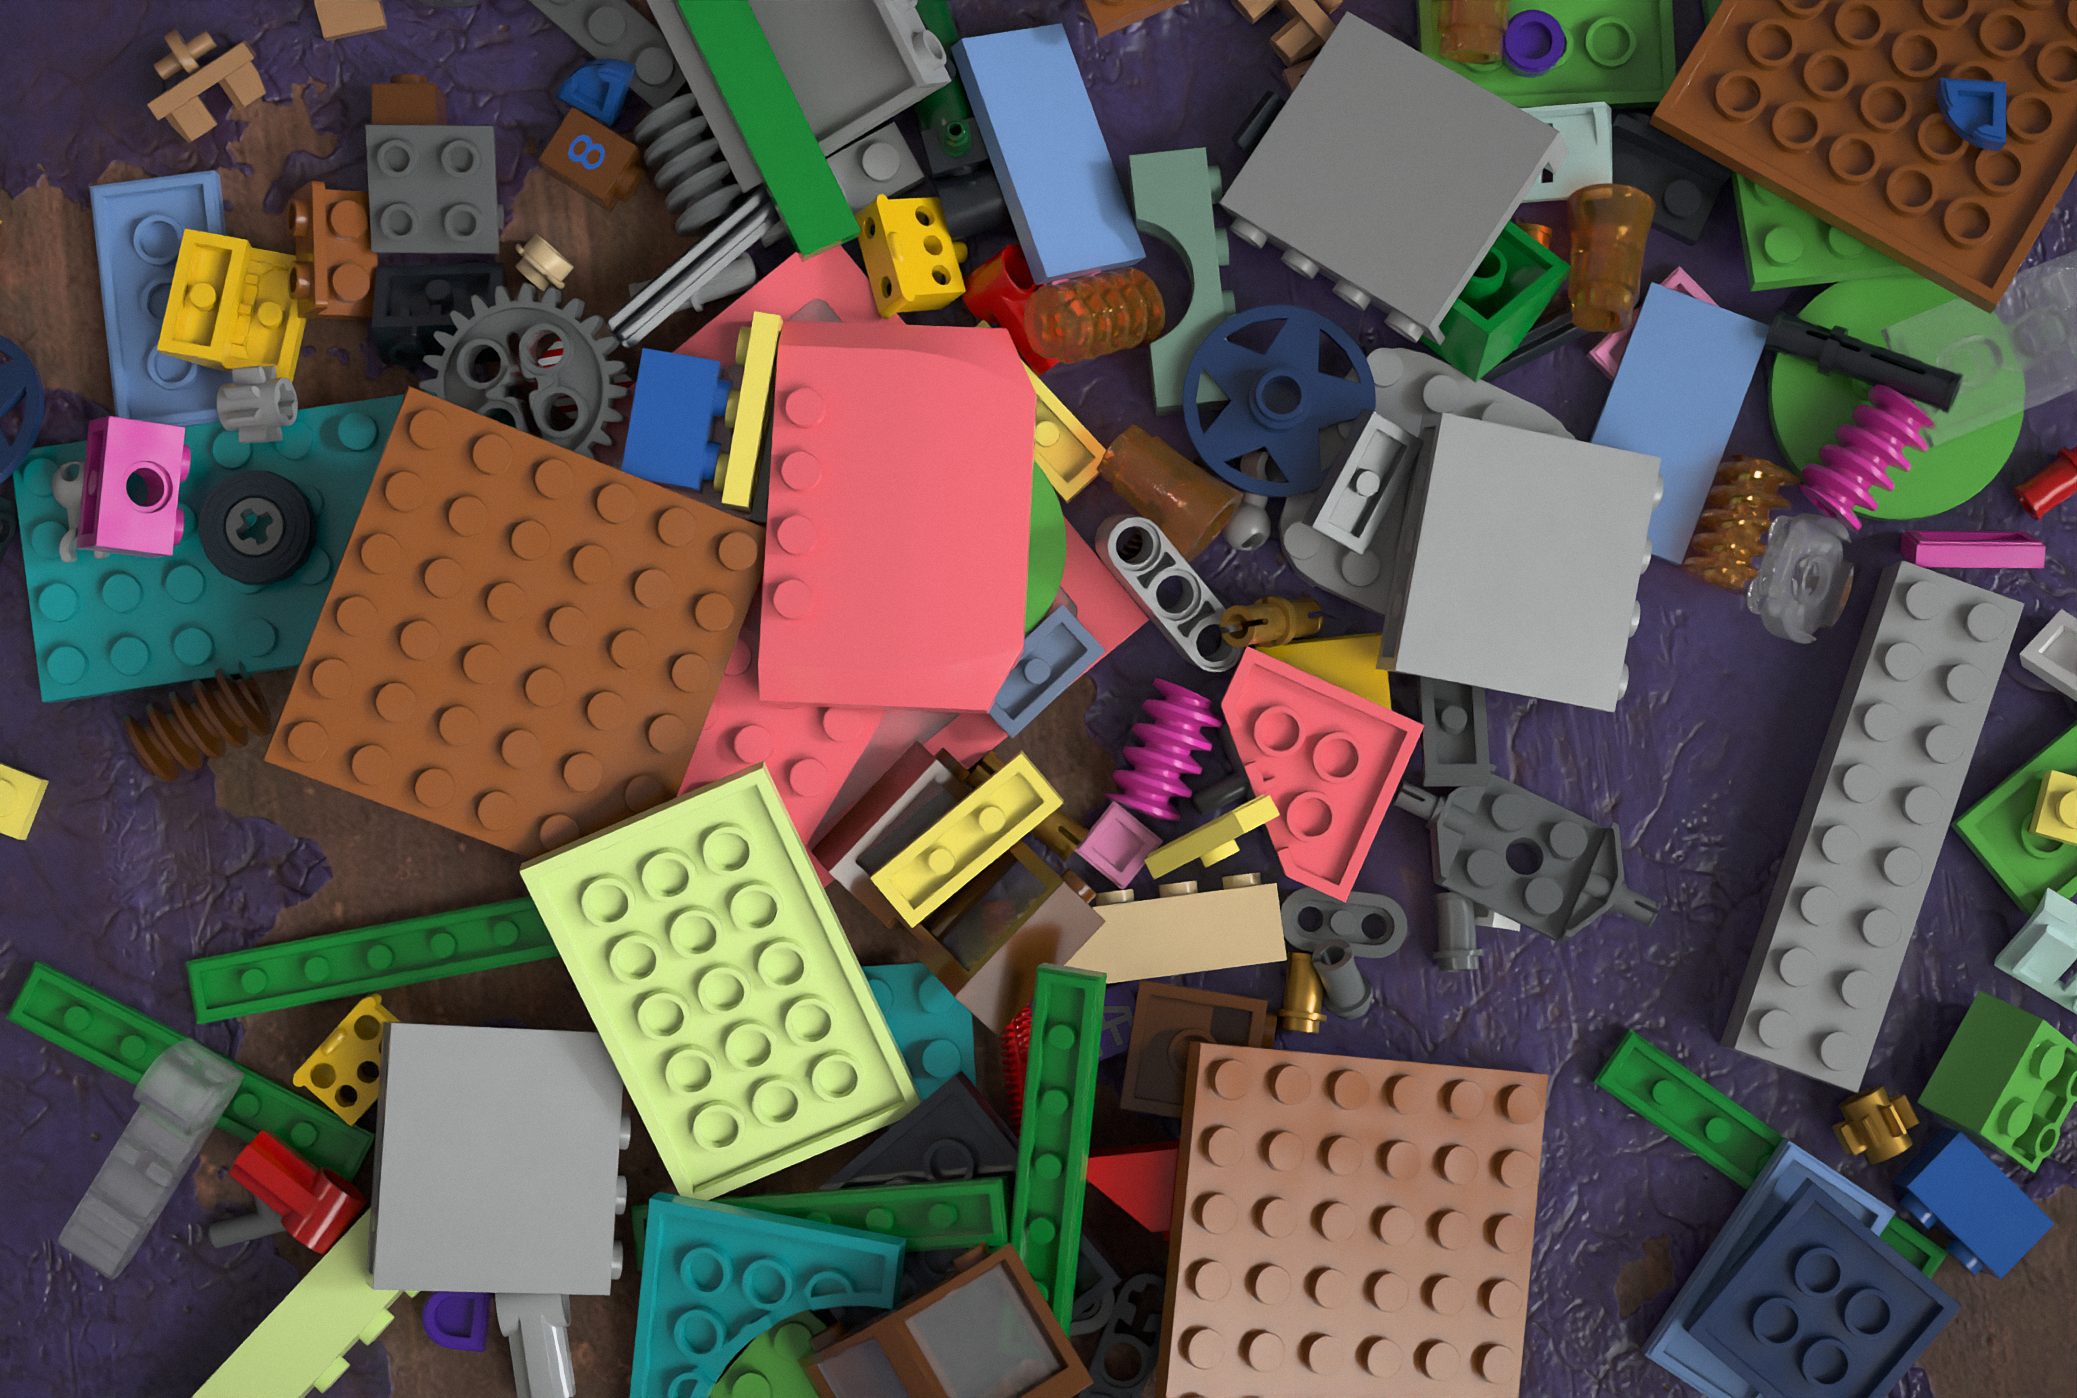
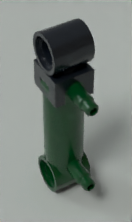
[912,0,1012,241]

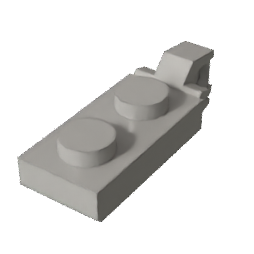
[759,122,926,248]

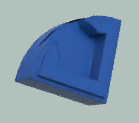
[556,58,636,126]
[1935,78,2006,152]

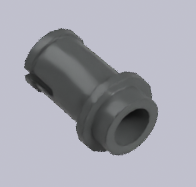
[1432,892,1484,972]
[1312,939,1373,1020]

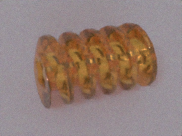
[1024,267,1165,364]
[1682,454,1801,597]

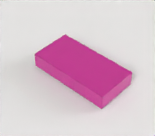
[1900,530,2046,568]

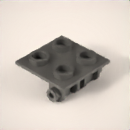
[365,124,504,253]

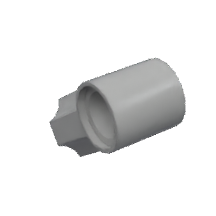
[495,1293,576,1398]

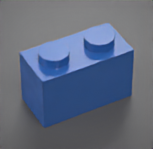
[621,348,733,494]
[1891,1127,2055,1279]

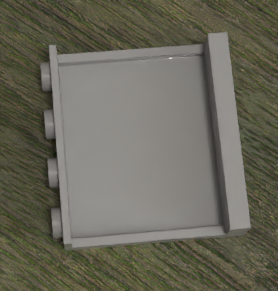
[647,0,952,193]
[1220,11,1569,345]
[1376,412,1664,712]
[366,1021,631,1295]

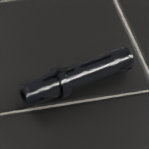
[1764,310,1964,414]

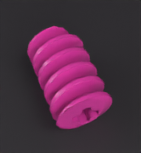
[1798,385,1935,531]
[1103,678,1223,821]

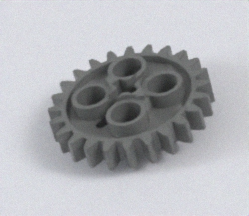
[419,283,632,462]

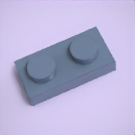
[989,604,1106,739]

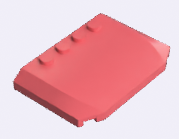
[758,320,1037,714]

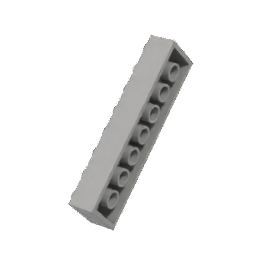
[1719,560,2025,1093]

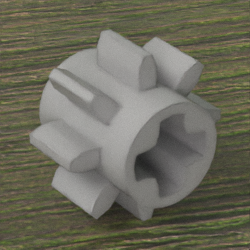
[217,365,298,444]

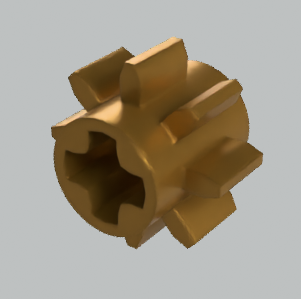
[1832,1085,1919,1165]

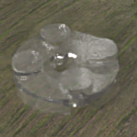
[1747,513,1854,644]

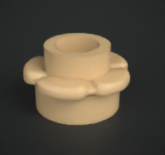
[515,233,574,291]

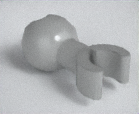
[1222,450,1286,551]
[51,460,110,563]

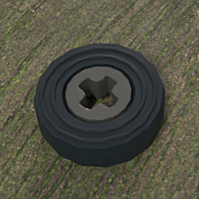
[199,470,317,585]

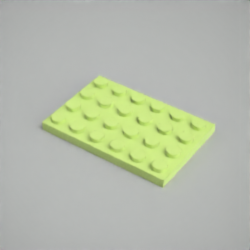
[519,760,924,1201]

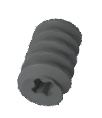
[633,93,743,238]

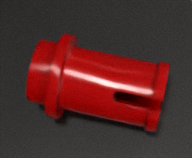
[2013,445,2077,521]

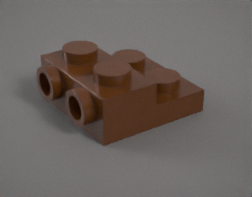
[1119,980,1277,1119]

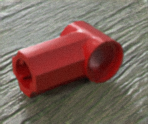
[962,244,1081,377]
[228,1128,367,1255]

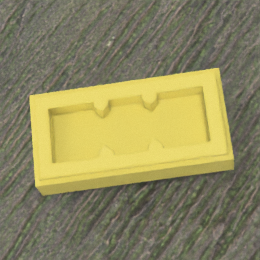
[1144,794,1280,880]

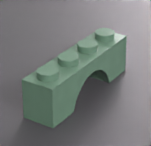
[1128,147,1236,416]

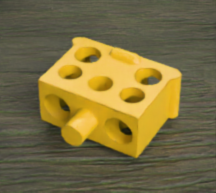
[854,194,968,319]
[293,993,400,1127]

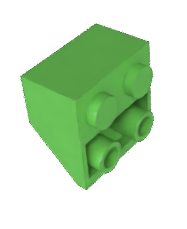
[1917,990,2077,1173]

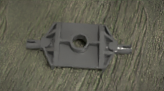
[1393,764,1661,944]

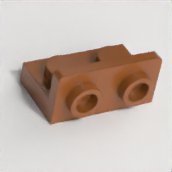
[286,181,378,321]

